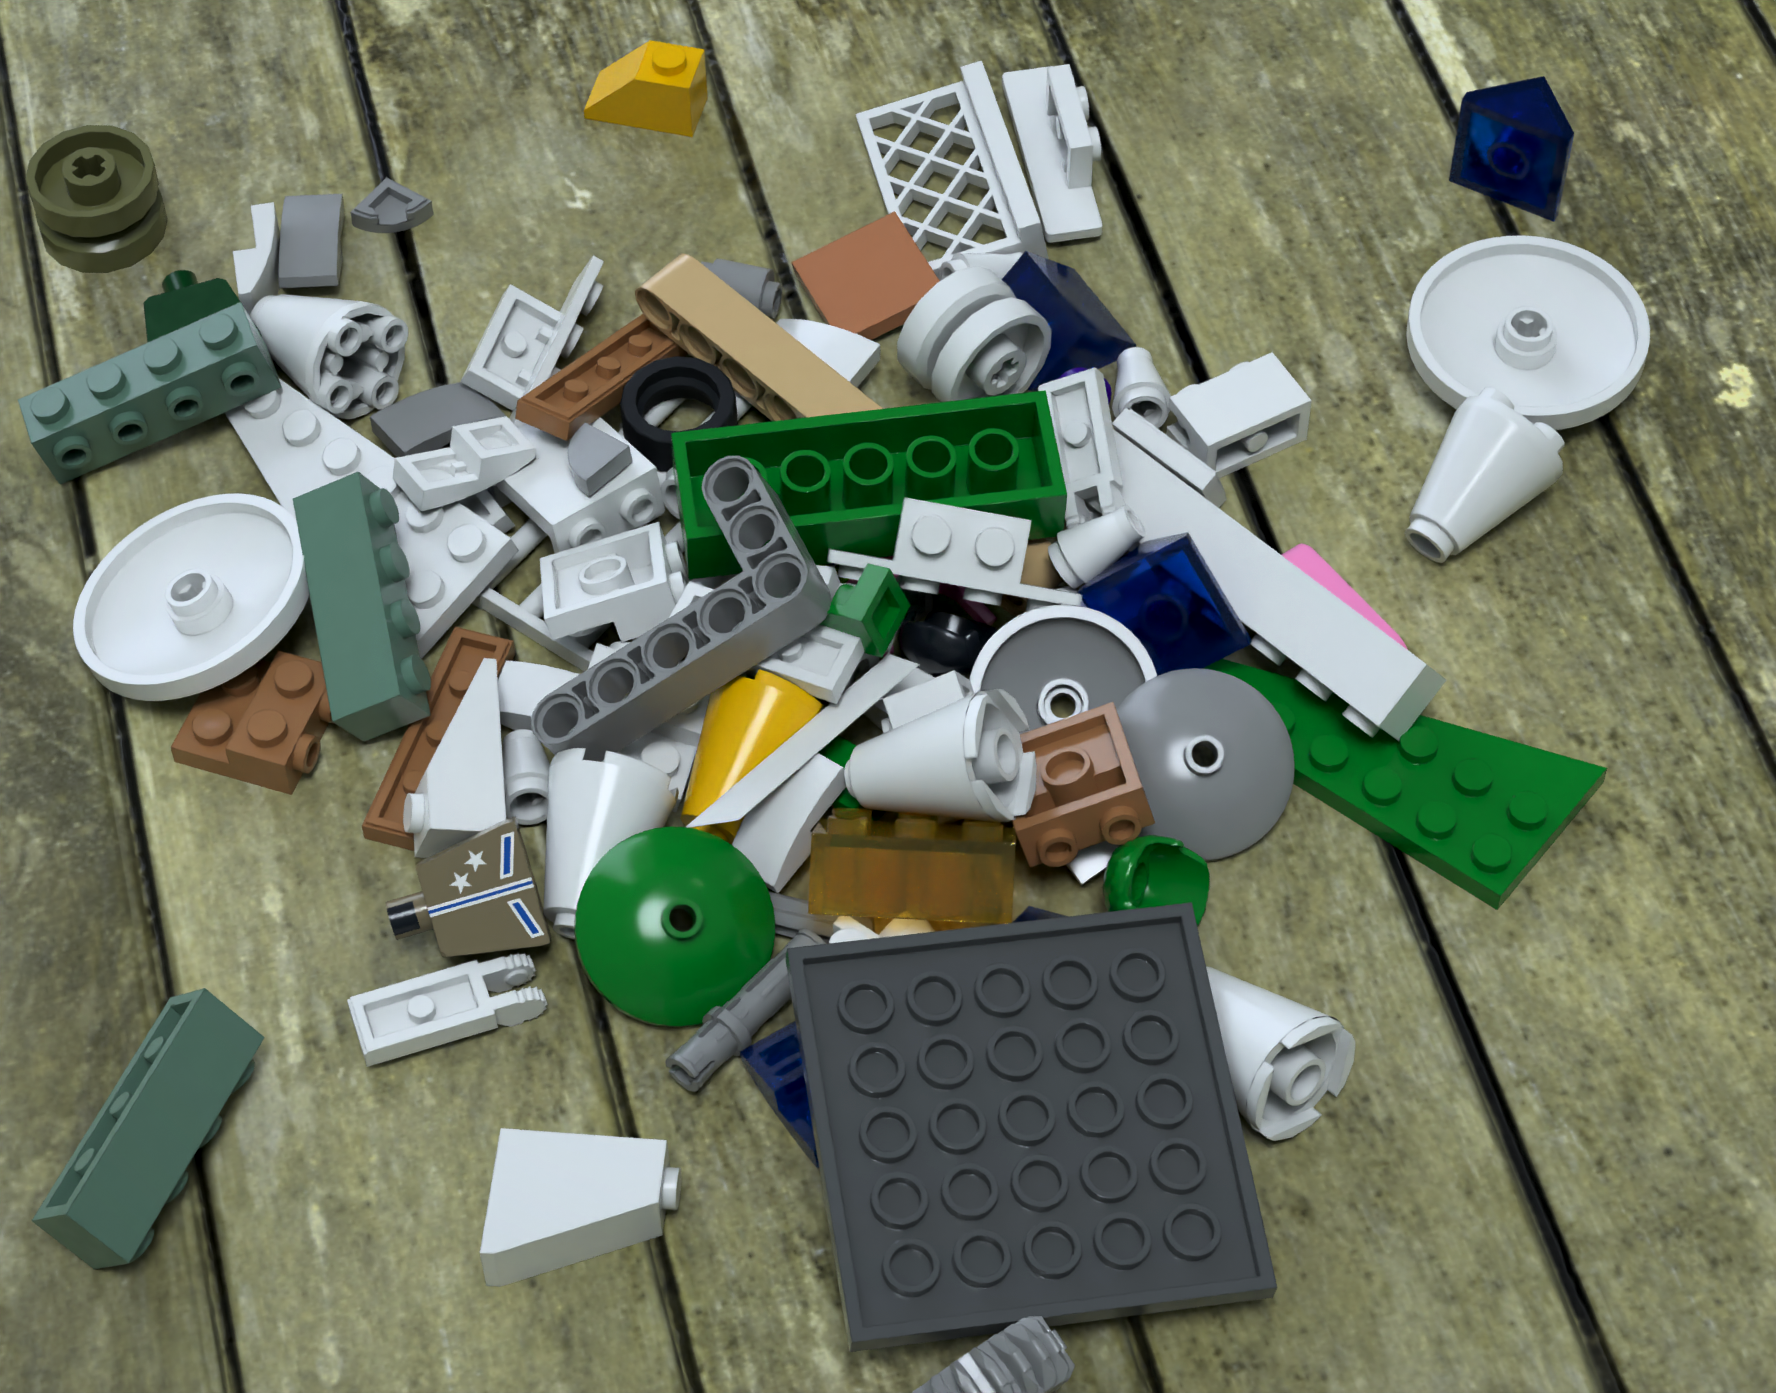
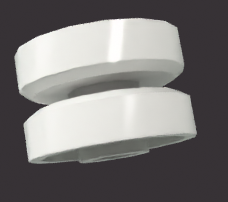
[897,266,1052,402]

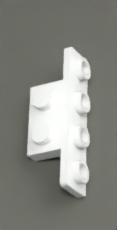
[1002,64,1102,243]
[460,255,604,428]
[826,497,1083,611]

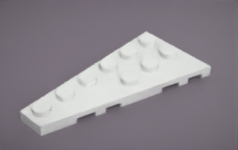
[225,379,519,658]

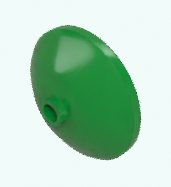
[574,827,775,1027]

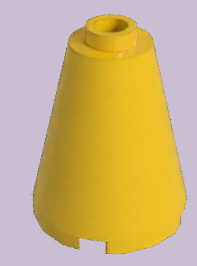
[680,669,823,844]

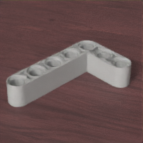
[531,456,832,762]

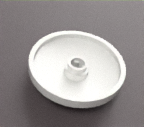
[1406,235,1650,430]
[73,493,310,701]

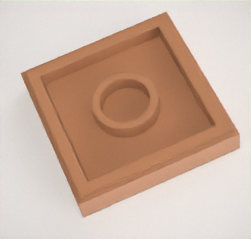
[791,211,940,340]

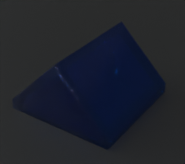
[1449,76,1574,222]
[1002,251,1136,392]
[1077,532,1252,676]

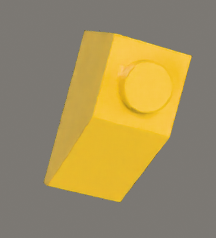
[584,40,708,137]

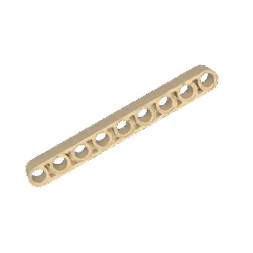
[635,253,1064,616]

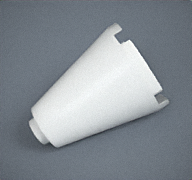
[844,689,1037,823]
[543,748,679,939]
[1206,967,1355,1141]

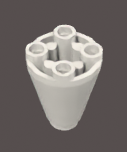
[250,294,408,420]
[1405,387,1565,563]

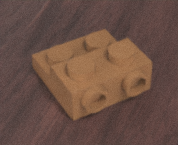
[171,650,335,795]
[1012,702,1155,867]

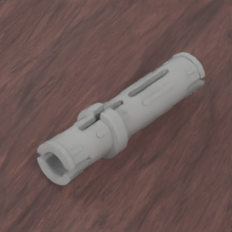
[665,929,826,1092]

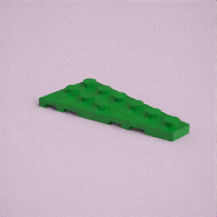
[1205,657,1607,910]

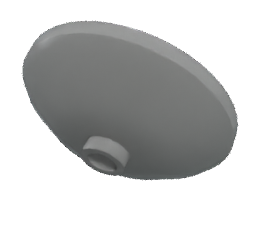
[969,605,1157,735]
[1117,668,1295,862]

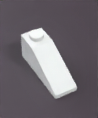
[403,658,506,858]

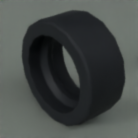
[620,356,738,472]

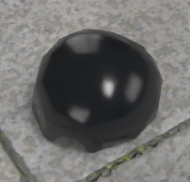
[898,610,999,679]

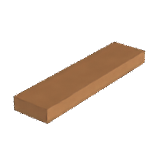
[515,314,689,441]
[362,627,515,851]

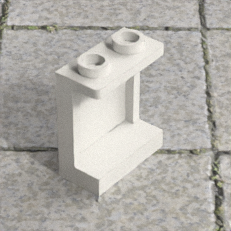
[487,417,665,553]

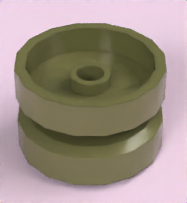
[25,125,167,273]

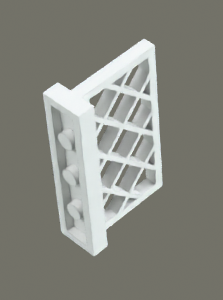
[855,61,1049,279]

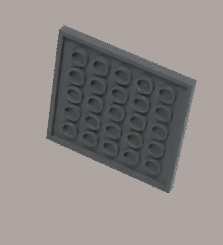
[786,902,1277,1352]

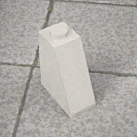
[480,1128,681,1287]

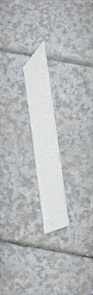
[686,654,920,828]

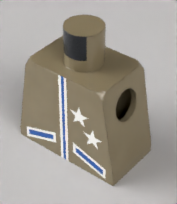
[386,816,551,957]

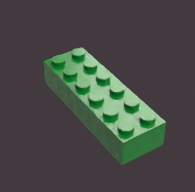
[671,390,1067,580]

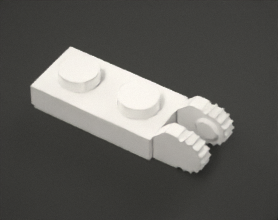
[1038,367,1126,529]
[347,953,548,1067]

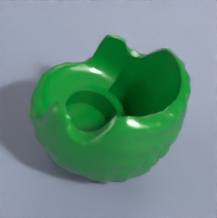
[1102,835,1210,927]

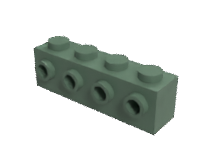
[18,302,282,485]
[293,472,431,742]
[32,988,265,1269]

